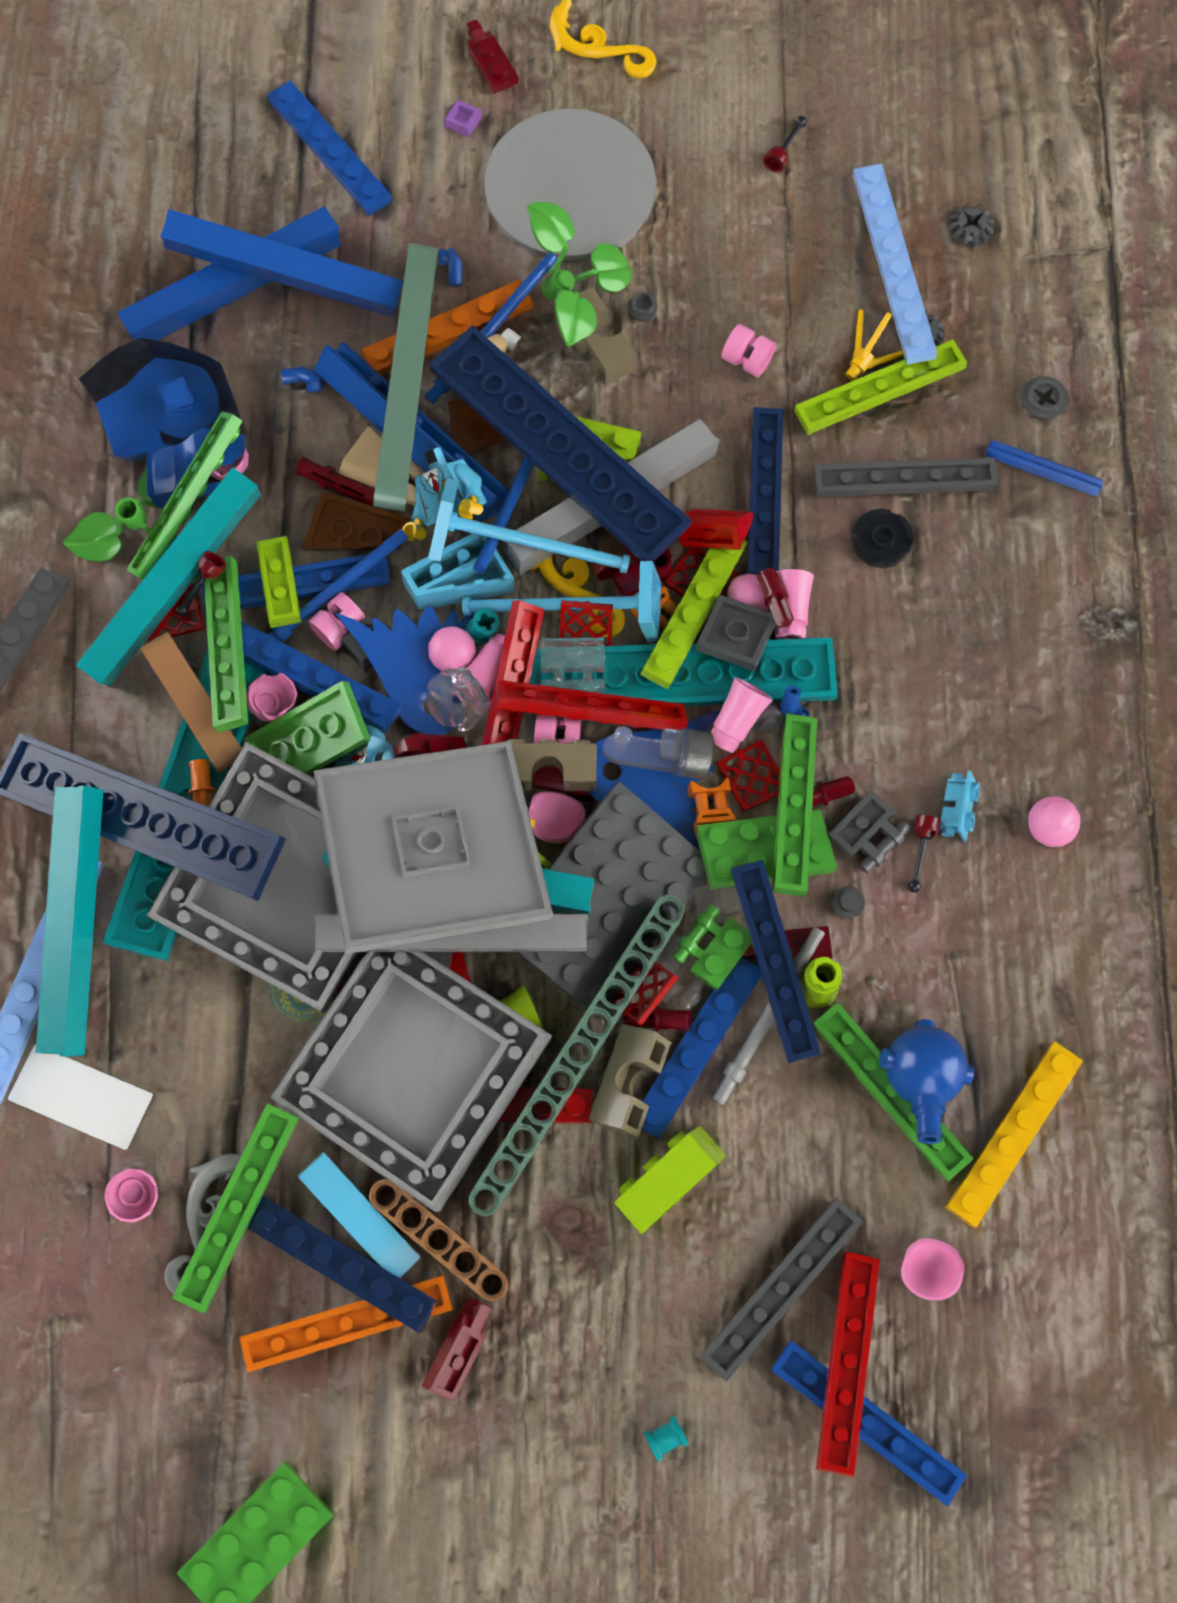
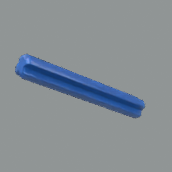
[986,440,1103,496]

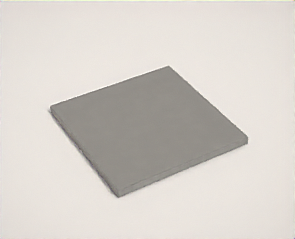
[314,741,553,954]

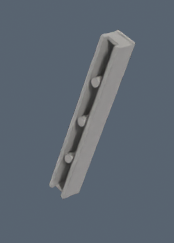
[503,419,720,575]
[314,914,589,952]

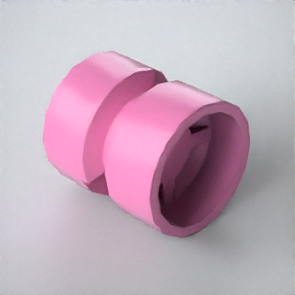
[721,323,777,378]
[308,592,366,651]
[534,715,582,744]

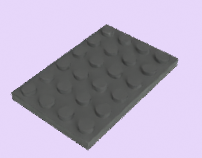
[517,782,707,1018]

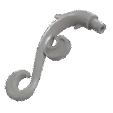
[164,1154,242,1294]

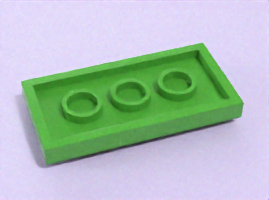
[243,681,371,775]
[696,810,837,890]
[177,1461,334,1603]

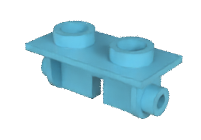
[940,771,980,842]

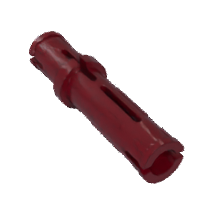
[295,457,381,509]

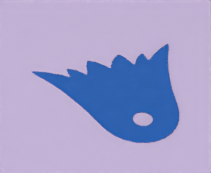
[336,606,479,735]
[589,710,719,852]

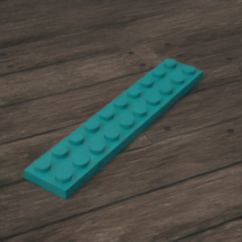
[523,637,838,713]
[102,650,268,962]

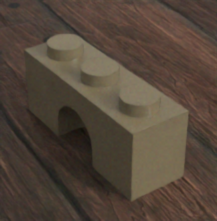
[575,286,637,385]
[506,739,597,791]
[589,1024,671,1138]

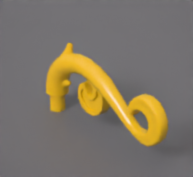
[550,0,656,79]
[531,556,625,639]

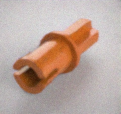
[189,759,215,807]

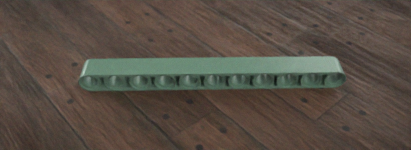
[373,242,438,511]
[469,895,684,1216]

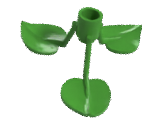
[526,202,632,347]
[63,468,201,583]

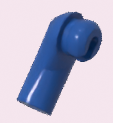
[438,247,463,287]
[281,367,323,393]
[780,686,810,717]

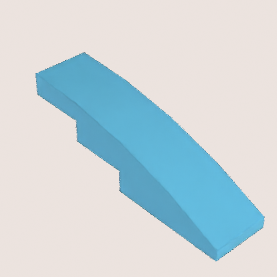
[298,1152,421,1278]

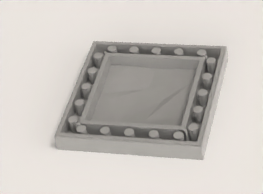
[147,742,357,1012]
[270,952,552,1212]

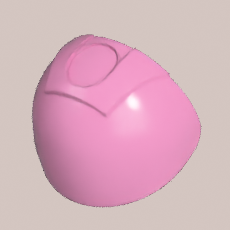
[528,791,585,844]
[901,1238,964,1301]

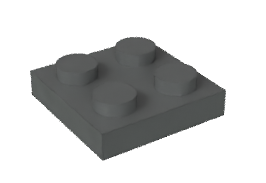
[696,594,776,672]

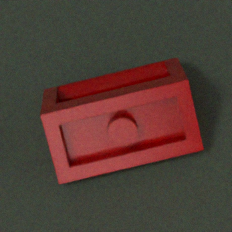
[680,508,753,550]

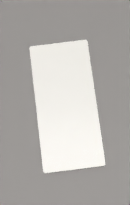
[8,1045,153,1150]

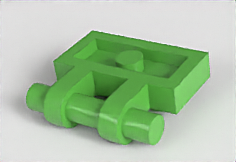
[672,904,752,991]

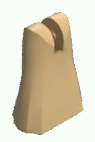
[339,425,426,506]

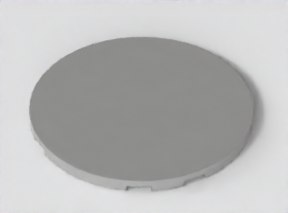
[484,109,656,261]

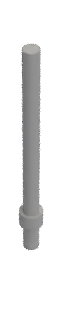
[712,927,825,1105]

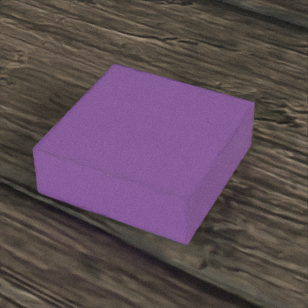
[444,100,482,138]

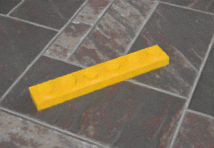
[945,1042,1083,1228]

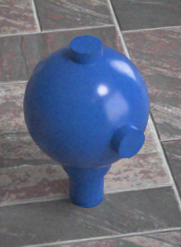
[879,1019,974,1144]

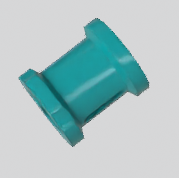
[465,608,500,645]
[643,1415,689,1462]

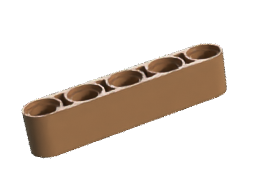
[140,632,242,773]
[369,1179,509,1301]

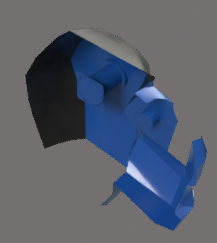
[79,338,248,509]

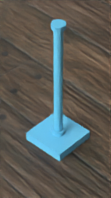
[428,478,630,574]
[462,561,661,642]

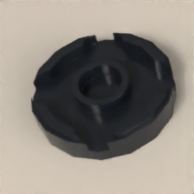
[851,508,914,568]

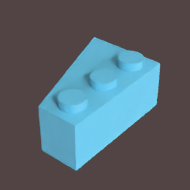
[401,533,515,611]

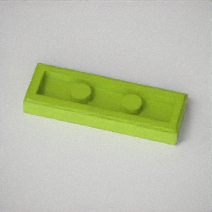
[256,536,302,628]

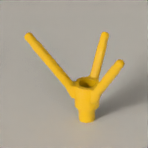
[845,309,904,381]

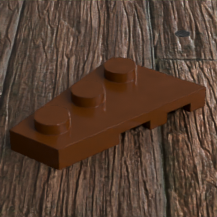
[448,400,506,456]
[302,491,410,551]

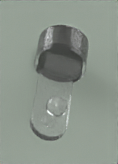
[602,726,714,780]

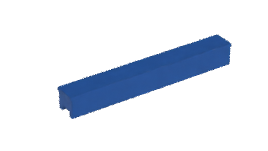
[116,206,341,341]
[161,209,403,317]
[313,342,509,522]

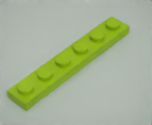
[794,339,967,435]
[640,540,748,690]

